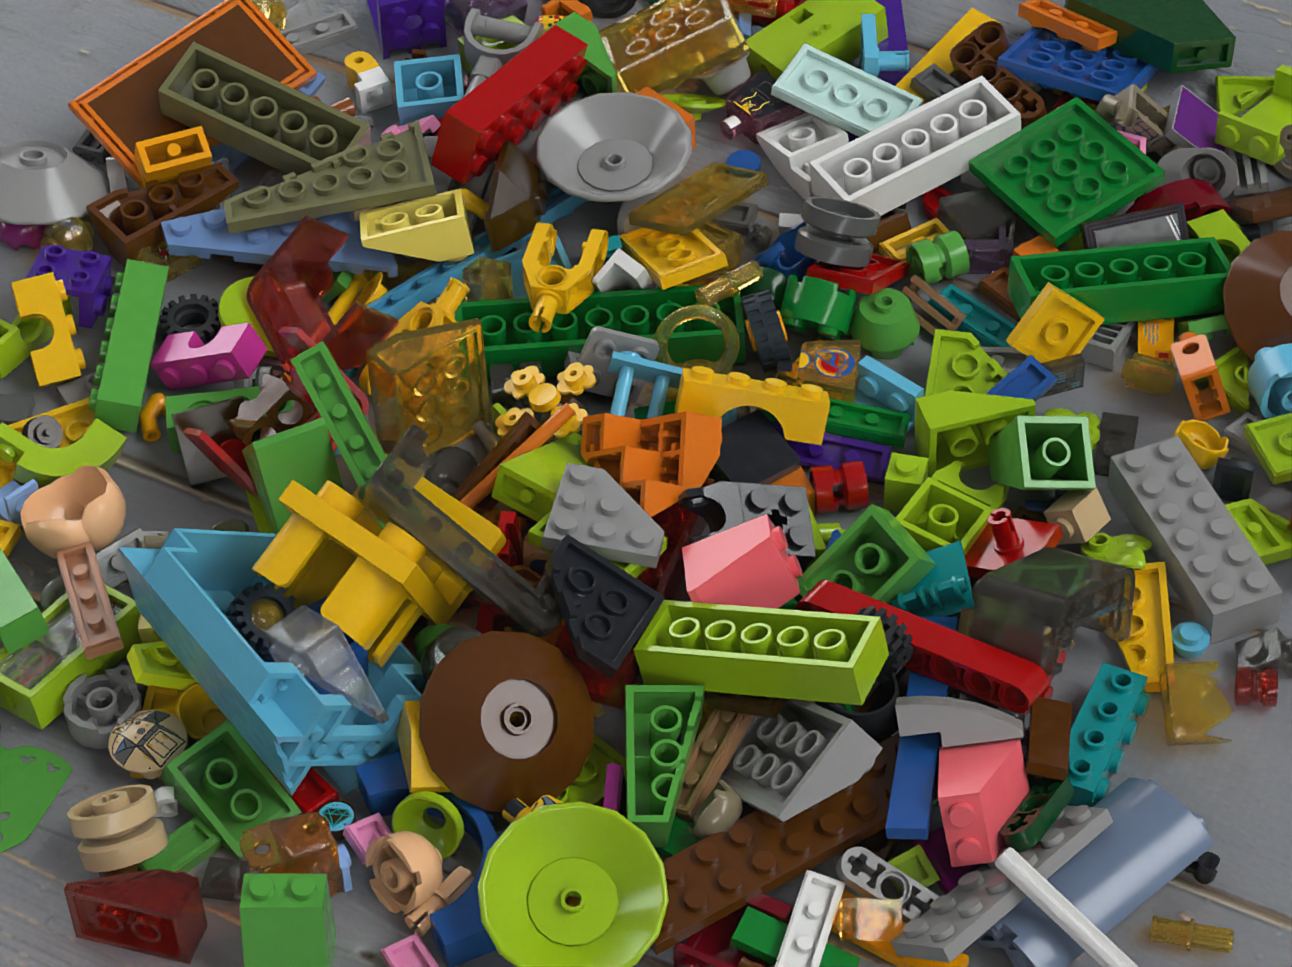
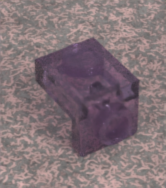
[964,226,1013,274]

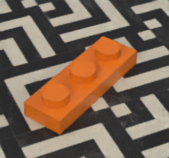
[1017,0,1118,52]

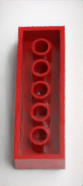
[430,25,588,185]

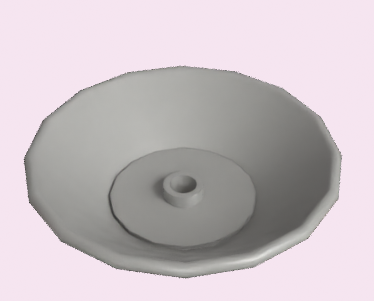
[536,92,692,202]
[0,140,111,225]

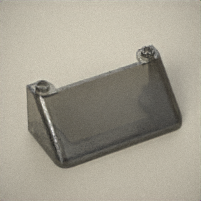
[358,424,563,637]

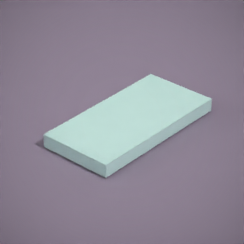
[771,43,923,137]

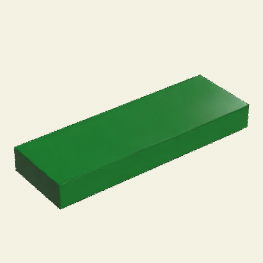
[729,906,861,967]

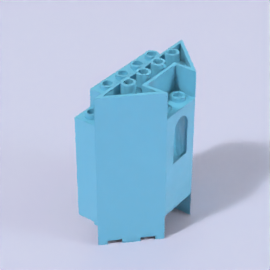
[118,528,429,796]

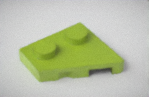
[1225,498,1292,565]

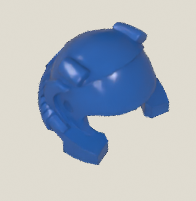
[752,221,817,283]

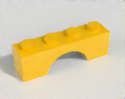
[675,366,830,445]

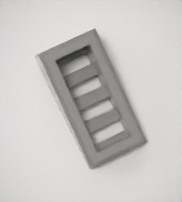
[1079,321,1138,370]

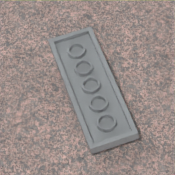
[891,805,1113,963]

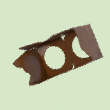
[228,372,314,446]

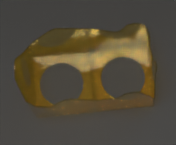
[1158,661,1233,746]

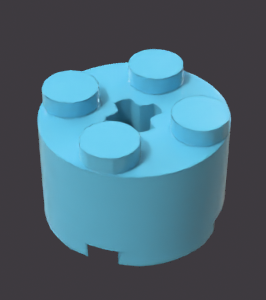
[1247,343,1292,419]

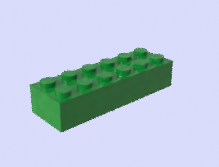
[1007,237,1231,325]

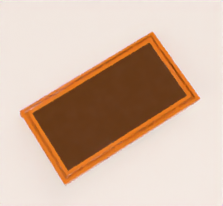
[68,0,317,189]

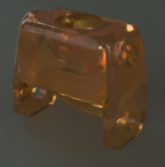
[239,812,342,897]

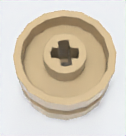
[67,784,169,872]

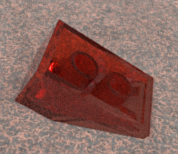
[64,869,208,965]

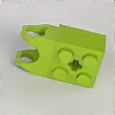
[896,460,1010,556]

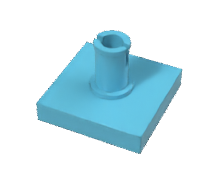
[859,14,909,77]

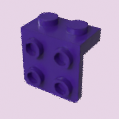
[25,245,116,329]

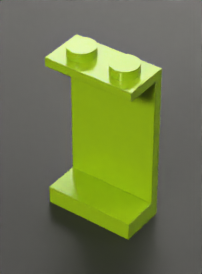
[1215,64,1292,165]
[491,433,594,522]

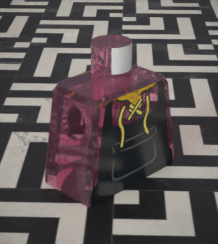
[720,70,804,145]

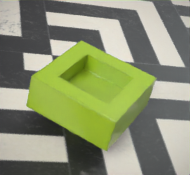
[888,844,940,896]

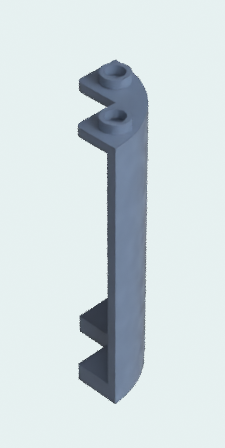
[977,778,1214,967]

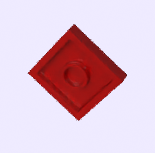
[965,508,1063,586]

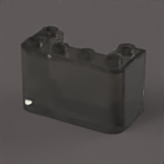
[969,547,1135,676]

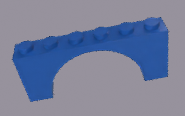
[355,750,502,967]

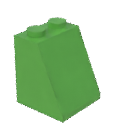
[987,416,1096,490]
[242,417,344,534]
[240,873,336,967]

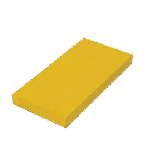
[619,213,728,290]

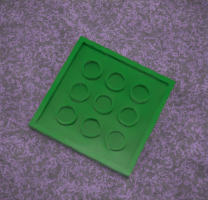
[969,97,1165,248]

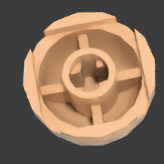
[365,831,443,915]

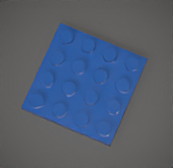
[996,26,1160,102]

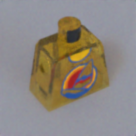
[777,340,861,403]

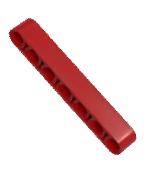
[795,580,1049,714]

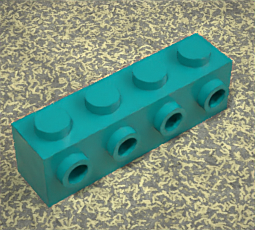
[1067,662,1151,807]

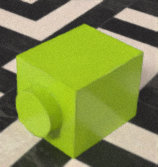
[884,452,929,512]

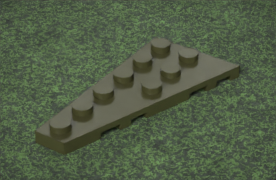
[223,120,436,234]

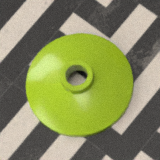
[662,94,726,120]

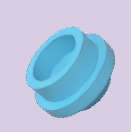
[1172,622,1210,658]

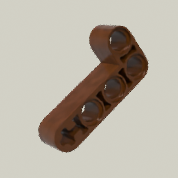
[950,21,1048,130]

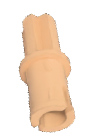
[404,866,474,937]

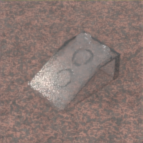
[265,605,389,723]

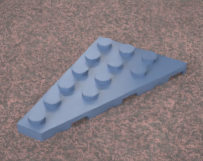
[161,208,398,277]

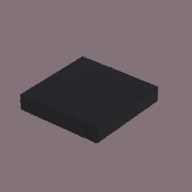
[713,409,802,484]

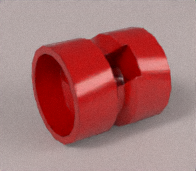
[809,460,869,514]

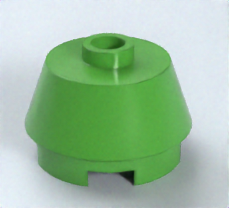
[849,288,920,359]

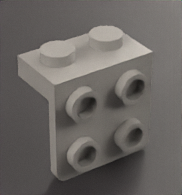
[563,326,660,403]

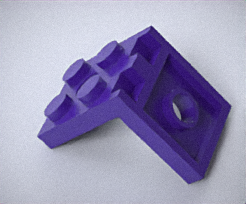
[366,0,447,60]

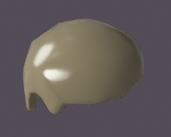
[687,779,743,841]

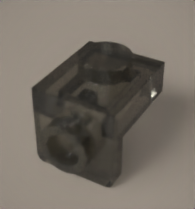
[1235,627,1292,681]

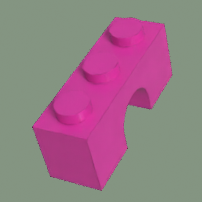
[150,323,267,390]

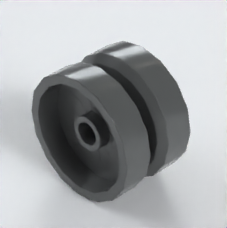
[794,196,881,267]

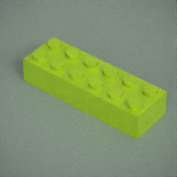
[634,600,889,705]

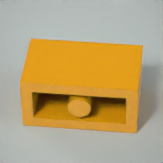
[134,126,212,188]

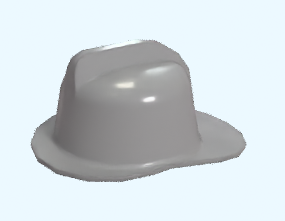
[685,50,751,95]
[1157,147,1238,199]

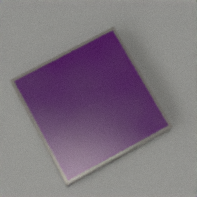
[1164,85,1227,154]

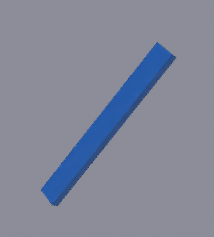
[885,616,959,840]

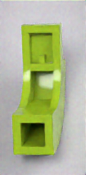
[0,418,127,489]

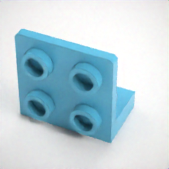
[835,355,924,447]

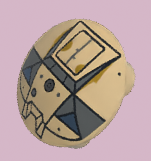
[108,710,189,779]

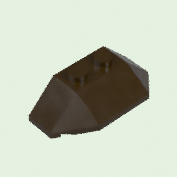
[484,141,550,252]

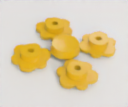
[495,362,596,438]

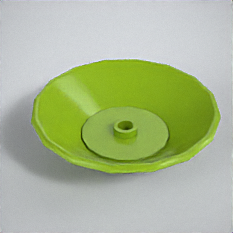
[477,801,669,967]

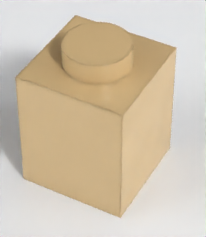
[1043,487,1111,545]

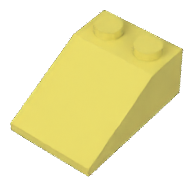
[359,188,474,262]

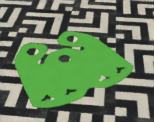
[0,744,73,853]

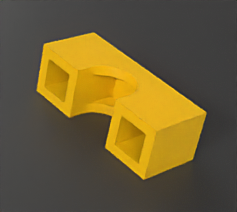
[11,272,86,390]

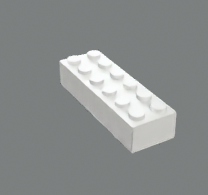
[809,76,1021,216]

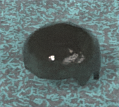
[424,447,479,501]

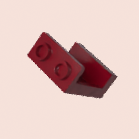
[673,893,793,967]

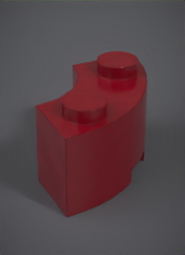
[1125,178,1231,221]

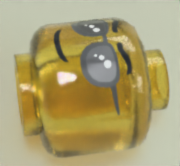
[41,216,94,252]

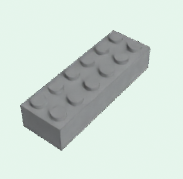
[1108,436,1283,645]

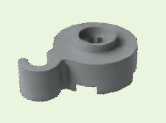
[63,664,148,749]

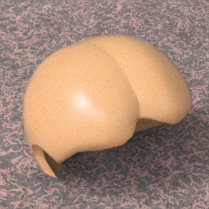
[20,465,126,559]

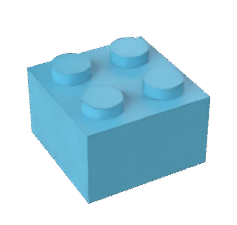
[394,54,465,134]

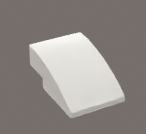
[756,113,849,199]

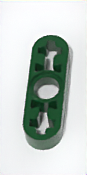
[1000,775,1075,852]

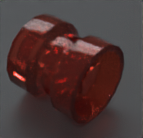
[1235,666,1278,707]

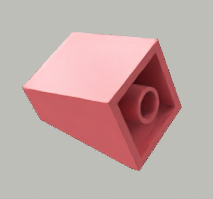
[682,514,803,609]
[938,738,1030,867]

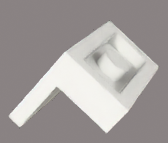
[592,248,657,292]

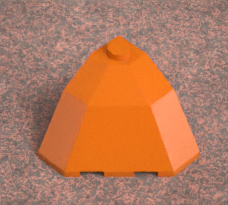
[581,411,722,517]

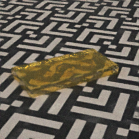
[628,162,769,237]

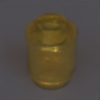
[1121,352,1178,396]

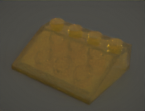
[599,0,749,94]
[366,318,491,471]

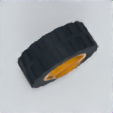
[741,289,791,373]

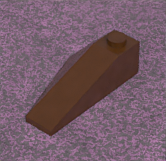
[86,163,240,268]

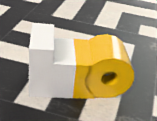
[344,51,393,114]

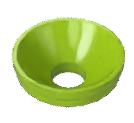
[392,791,464,860]

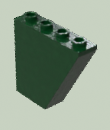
[1064,0,1236,73]

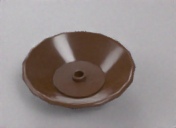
[1223,230,1292,362]
[419,631,594,812]

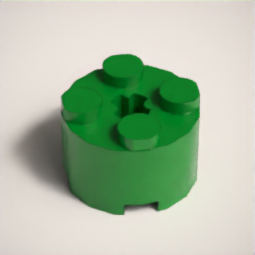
[780,275,858,342]

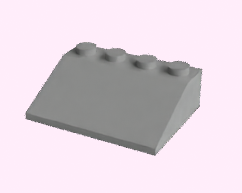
[717,699,883,822]

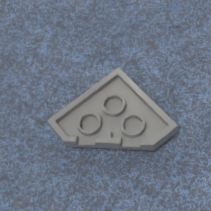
[542,463,664,568]

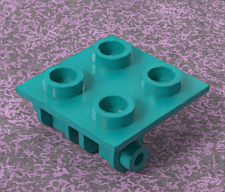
[891,541,976,617]

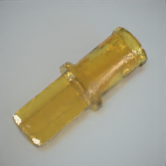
[695,261,763,310]
[1150,915,1235,953]

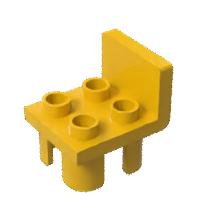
[251,454,506,668]

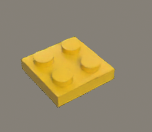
[1006,282,1105,377]

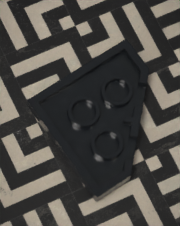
[545,534,665,679]

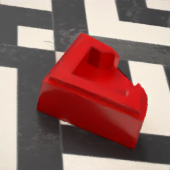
[922,186,957,220]

